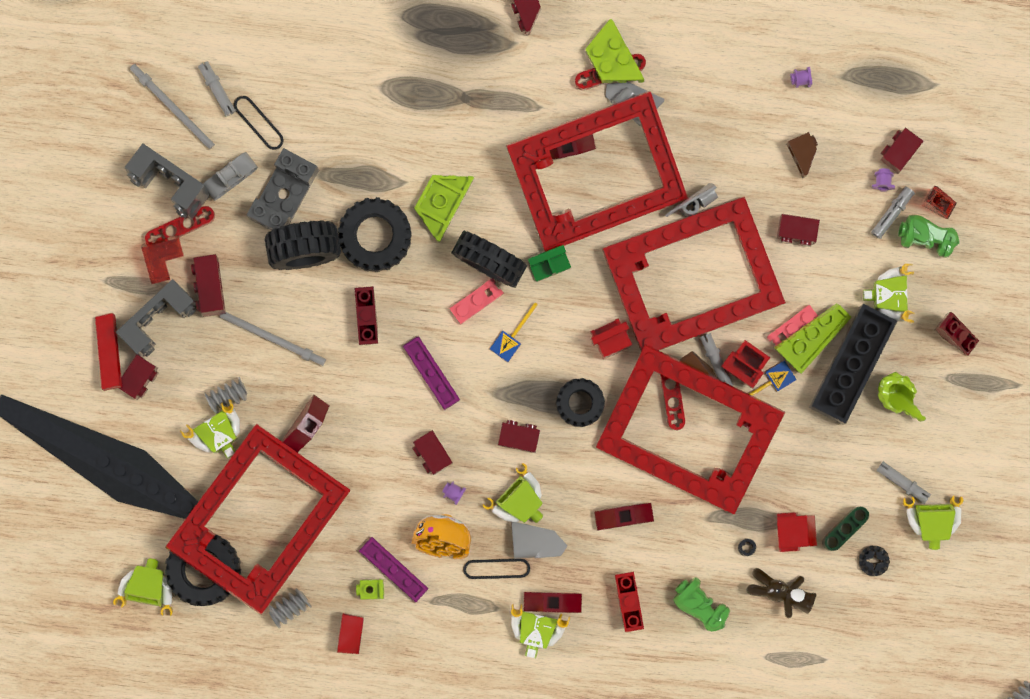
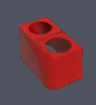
[337,613,364,654]

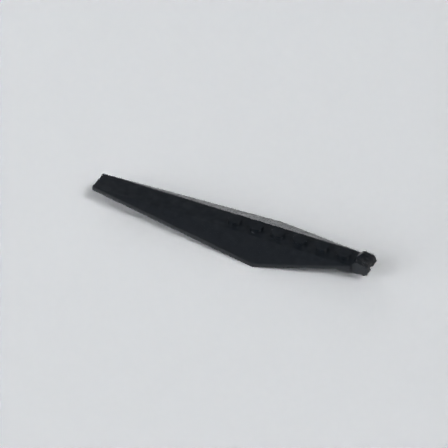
[0,394,199,519]

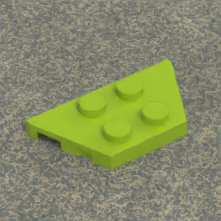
[586,19,644,83]
[414,175,474,243]

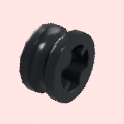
[738,539,756,556]

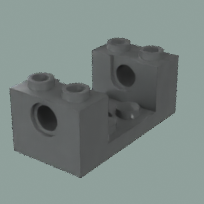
[124,143,210,220]
[247,148,319,231]
[116,279,197,357]

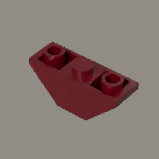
[511,0,541,36]
[540,134,596,161]
[354,286,378,345]
[935,312,979,356]
[282,394,330,453]
[594,503,654,531]
[524,592,582,613]

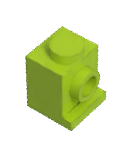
[356,579,384,600]

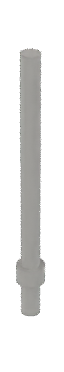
[130,64,215,150]
[220,312,326,366]

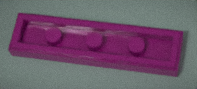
[403,336,460,411]
[359,537,429,603]

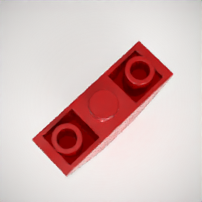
[615,571,644,632]

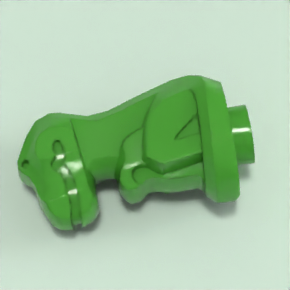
[898,215,959,258]
[673,577,730,632]

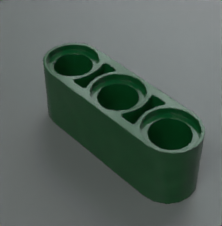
[822,506,869,551]

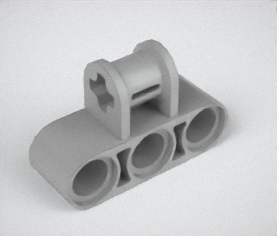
[203,152,258,201]

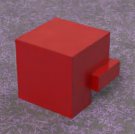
[590,318,632,360]
[721,340,770,389]
[777,512,817,552]

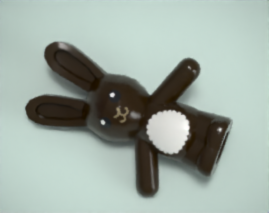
[746,568,817,618]

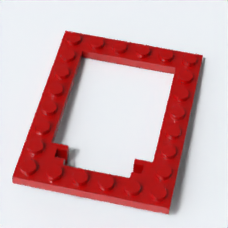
[506,91,688,252]
[602,196,786,352]
[596,344,785,515]
[165,424,351,615]

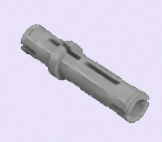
[198,61,236,117]
[871,186,915,239]
[700,333,734,386]
[876,461,931,504]

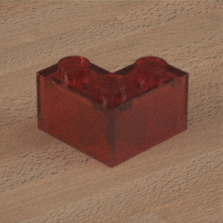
[141,234,184,284]

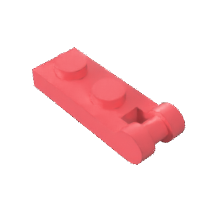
[450,278,504,325]
[767,305,818,346]

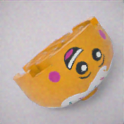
[412,514,471,559]

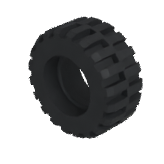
[264,220,341,270]
[165,534,241,606]

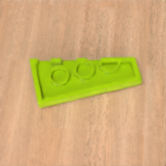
[774,303,852,374]

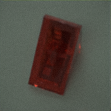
[922,185,957,219]

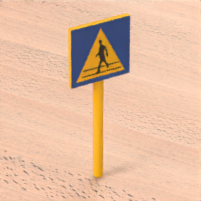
[490,303,538,362]
[749,360,797,396]

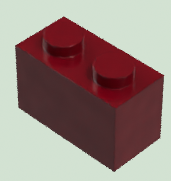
[880,127,924,174]
[777,214,820,247]
[119,354,158,400]
[498,420,540,453]
[412,430,453,475]

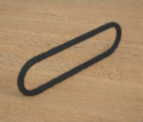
[234,96,284,150]
[463,559,530,579]

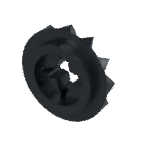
[859,546,890,576]

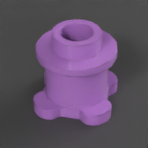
[790,67,812,88]
[872,168,895,192]
[442,481,466,505]

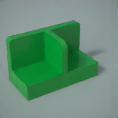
[528,245,571,282]

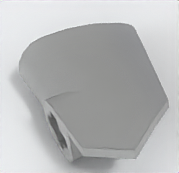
[605,81,664,126]
[665,183,718,217]
[512,522,567,559]

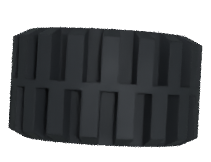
[556,378,605,427]

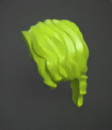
[878,372,926,422]

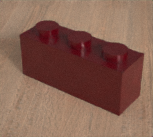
[191,254,226,317]

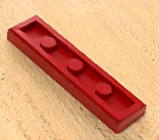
[95,313,122,391]

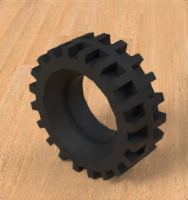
[338,197,412,272]
[451,230,527,288]

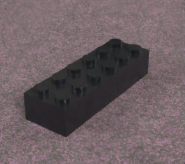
[809,304,897,425]

